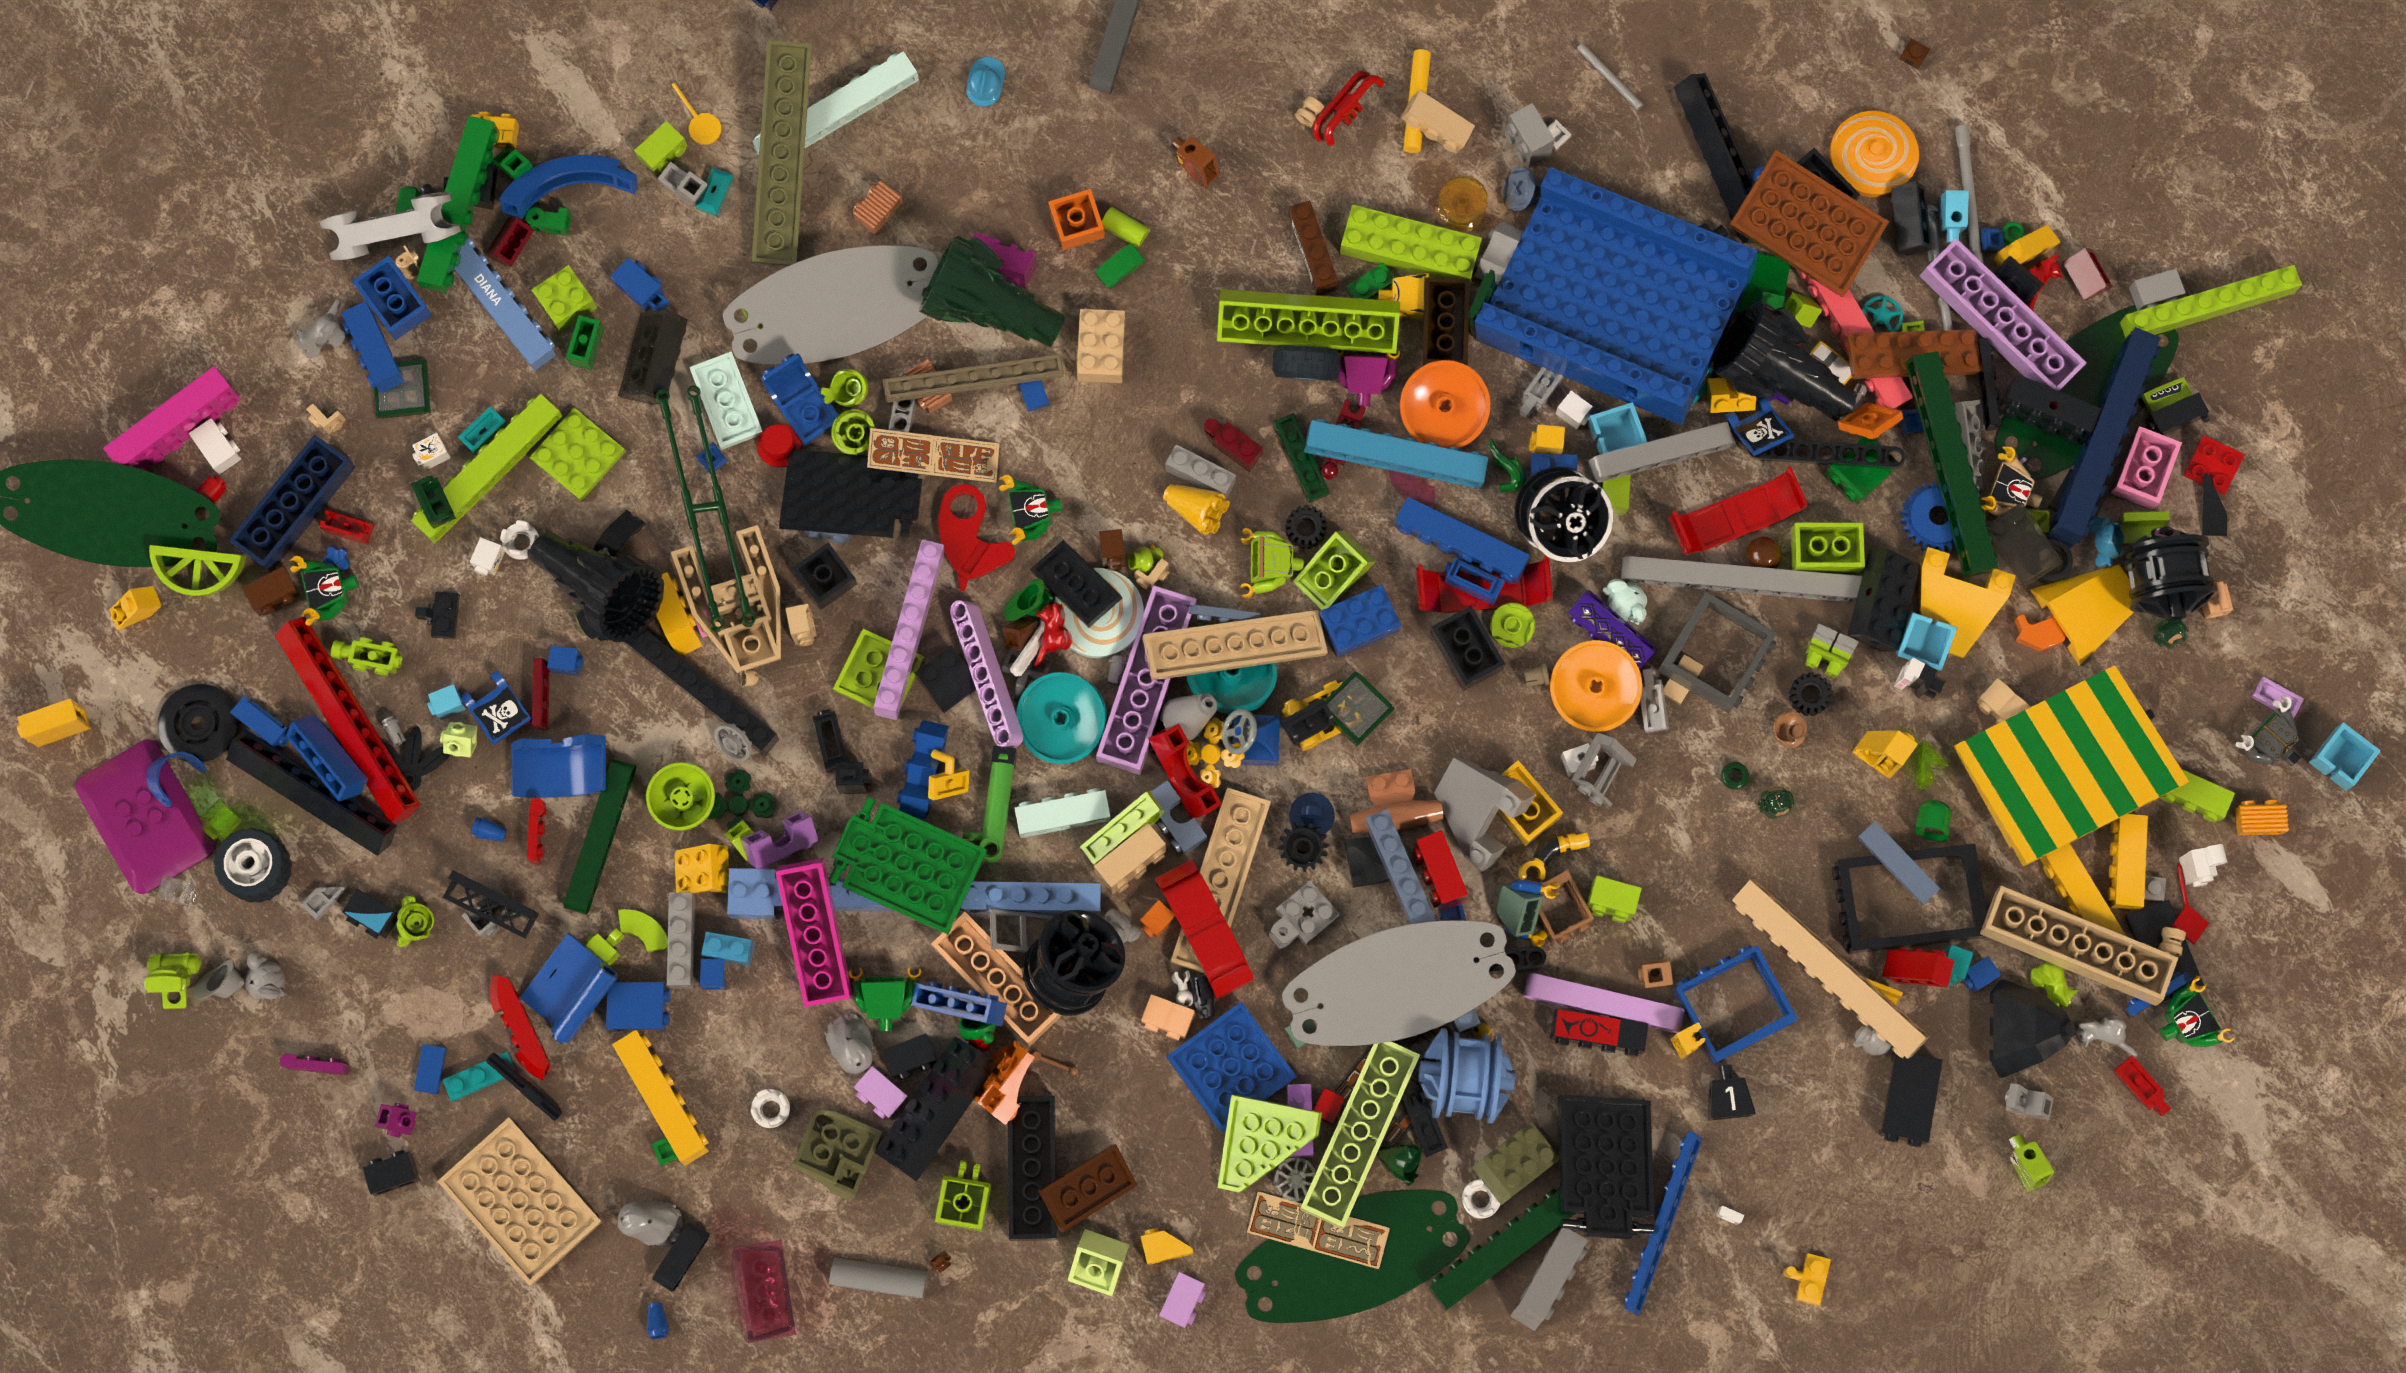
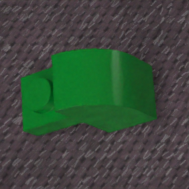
[492,146,534,182]

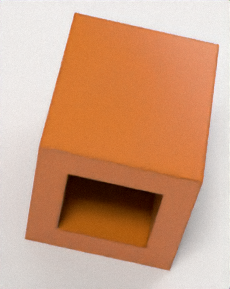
[1140,900,1176,939]

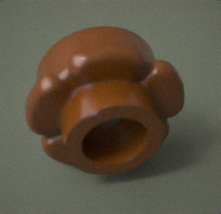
[929,1251,951,1273]

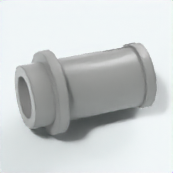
[1106,656,1127,686]
[382,716,407,747]

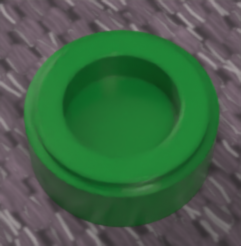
[2002,222,2025,245]

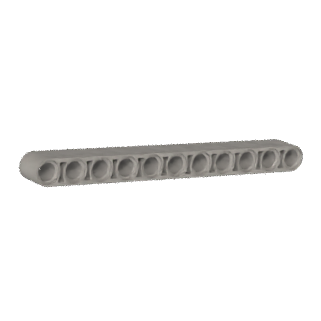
[1621,556,1862,603]

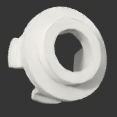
[500,520,539,560]
[751,1089,790,1128]
[1462,1179,1500,1218]

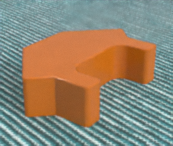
[2014,611,2066,652]

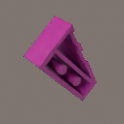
[964,232,1037,289]

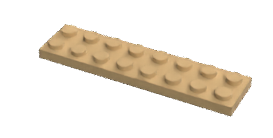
[1142,610,1328,681]
[1171,788,1271,974]

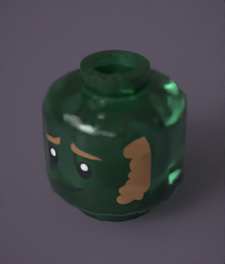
[2153,619,2189,649]
[1758,787,1794,819]

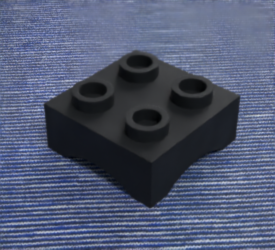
[1345,836,1390,888]

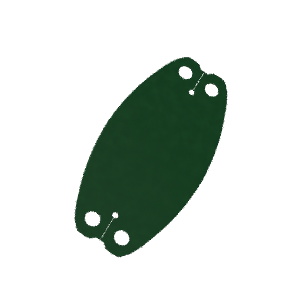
[1995,305,2179,480]
[0,459,220,567]
[1235,1190,1469,1323]

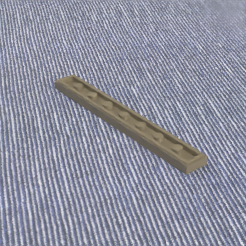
[883,354,1064,403]

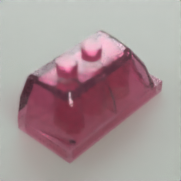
[731,1240,796,1343]

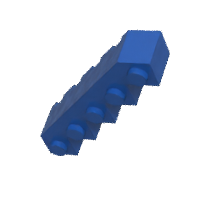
[896,720,949,822]

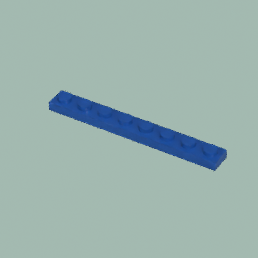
[1624,1131,1703,1316]

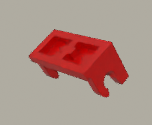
[319,509,375,545]

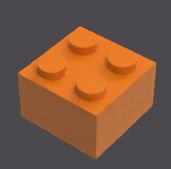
[1048,189,1105,251]

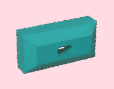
[696,167,734,217]
[458,406,507,455]

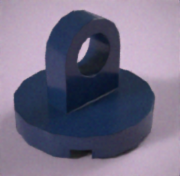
[1289,793,1335,835]

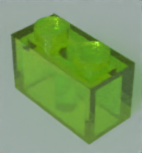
[200,799,242,842]

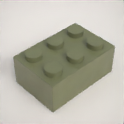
[1472,1121,1559,1205]

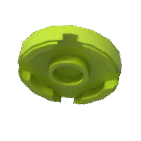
[1490,603,1536,648]

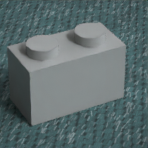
[2129,269,2186,311]

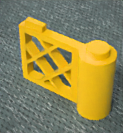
[1282,680,1363,751]

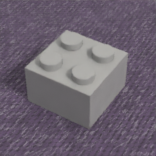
[1505,103,1555,167]

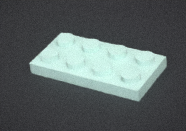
[689,351,763,450]

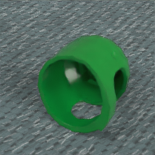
[1915,800,1952,843]

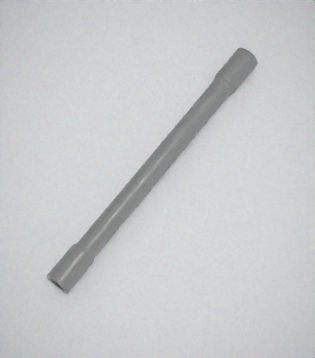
[1955,125,1984,264]

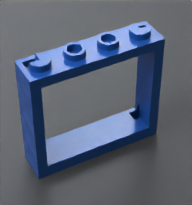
[1673,945,1798,1065]

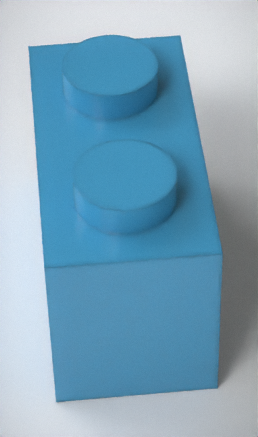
[701,932,755,966]

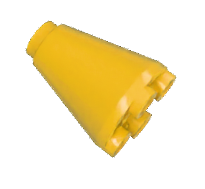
[1163,484,1230,535]

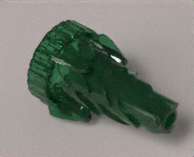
[919,236,1066,348]

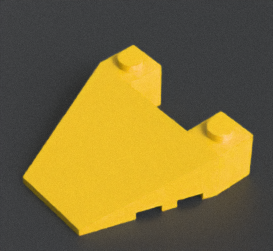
[1917,547,2016,658]

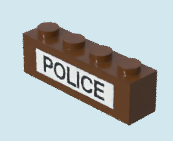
[1288,200,1338,295]

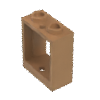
[1538,870,1594,944]

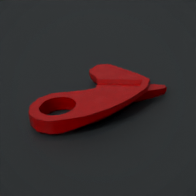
[938,484,1015,591]

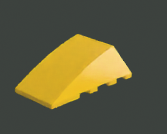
[2030,564,2134,666]

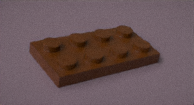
[1038,1144,1137,1232]

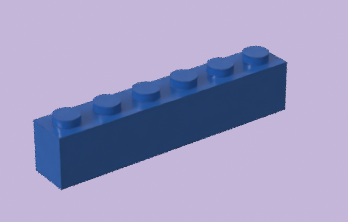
[1395,497,1530,584]

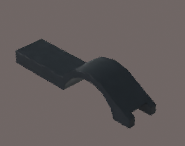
[593,510,645,557]

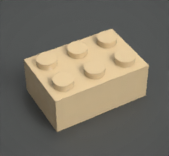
[1077,309,1125,383]
[1094,823,1166,895]

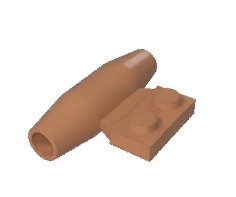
[1349,769,1443,833]

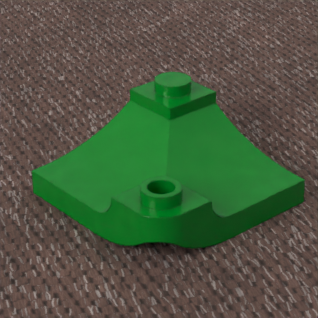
[1734,253,1790,317]

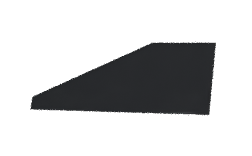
[2202,473,2227,536]

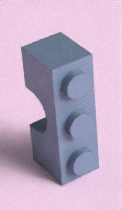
[1151,780,1207,856]

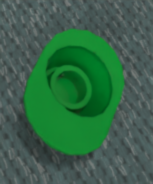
[1004,578,1054,621]

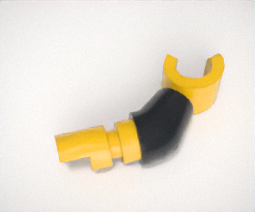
[1518,833,1590,881]

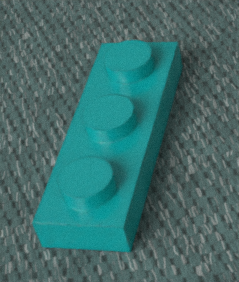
[442,1051,516,1102]

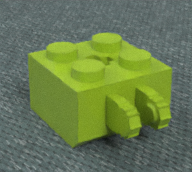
[935,1160,992,1232]

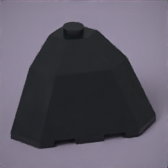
[1989,979,2076,1078]

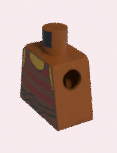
[1171,137,1220,189]

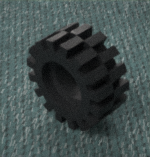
[1286,505,1327,549]
[1789,672,1833,716]

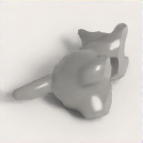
[297,299,346,358]
[2075,1015,2138,1057]

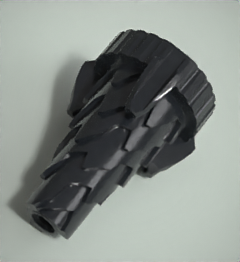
[1713,301,1856,422]
[527,529,664,643]

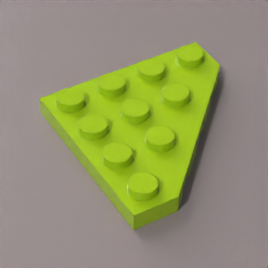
[1217,1094,1322,1192]

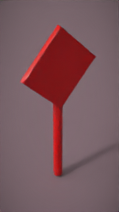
[2172,864,2209,945]

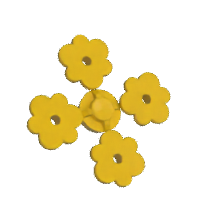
[1187,718,1245,788]

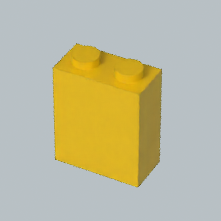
[17,698,91,747]

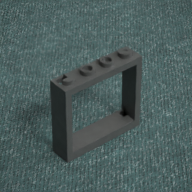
[1658,591,1777,713]

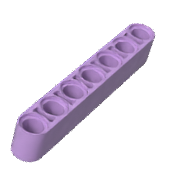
[950,600,1023,747]
[1523,973,1685,1033]

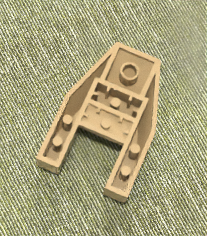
[670,525,781,673]

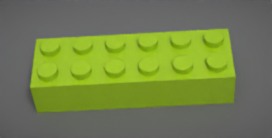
[1340,204,1482,282]

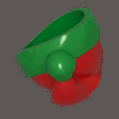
[958,1018,998,1052]

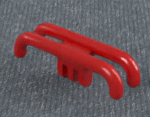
[1313,71,1384,146]

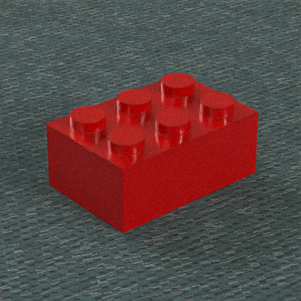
[1412,830,1468,912]

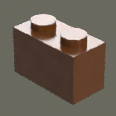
[1099,529,1126,571]
[242,566,300,616]

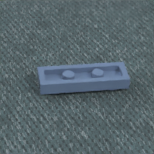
[1189,605,1260,623]

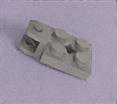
[1268,880,1340,949]

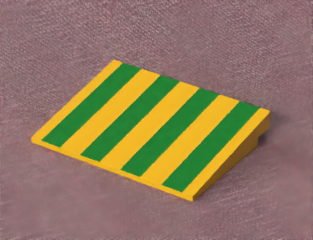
[1953,665,2189,867]

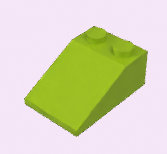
[1293,530,1376,610]

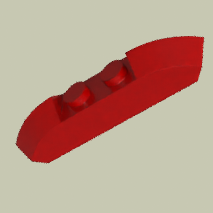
[490,974,551,1080]

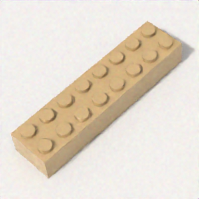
[1980,886,2178,1006]

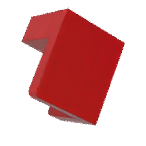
[1314,1088,1345,1126]

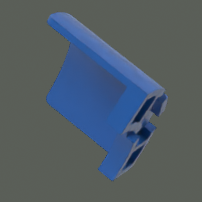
[512,734,606,798]

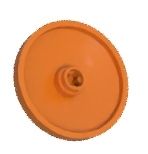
[1400,360,1490,448]

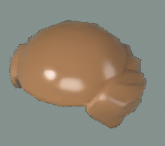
[1773,712,1808,748]

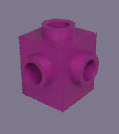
[375,1102,417,1138]

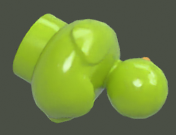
[1128,544,1164,575]

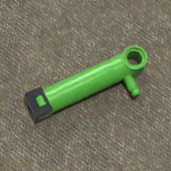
[963,745,1017,863]

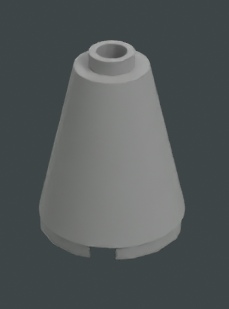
[1160,693,1217,741]

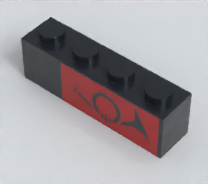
[1550,1009,1648,1057]

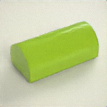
[1102,207,1150,249]

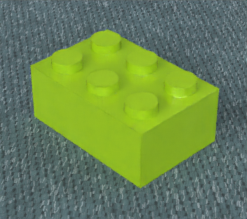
[1791,523,1865,574]

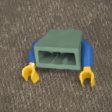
[1495,880,1560,947]

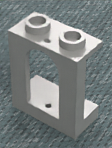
[1572,733,1637,807]

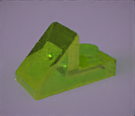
[1916,741,1948,791]

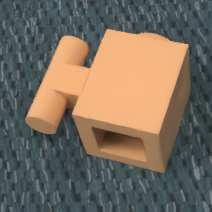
[2202,581,2233,619]

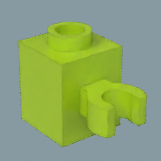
[583,928,625,966]

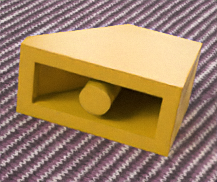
[1141,1228,1193,1265]

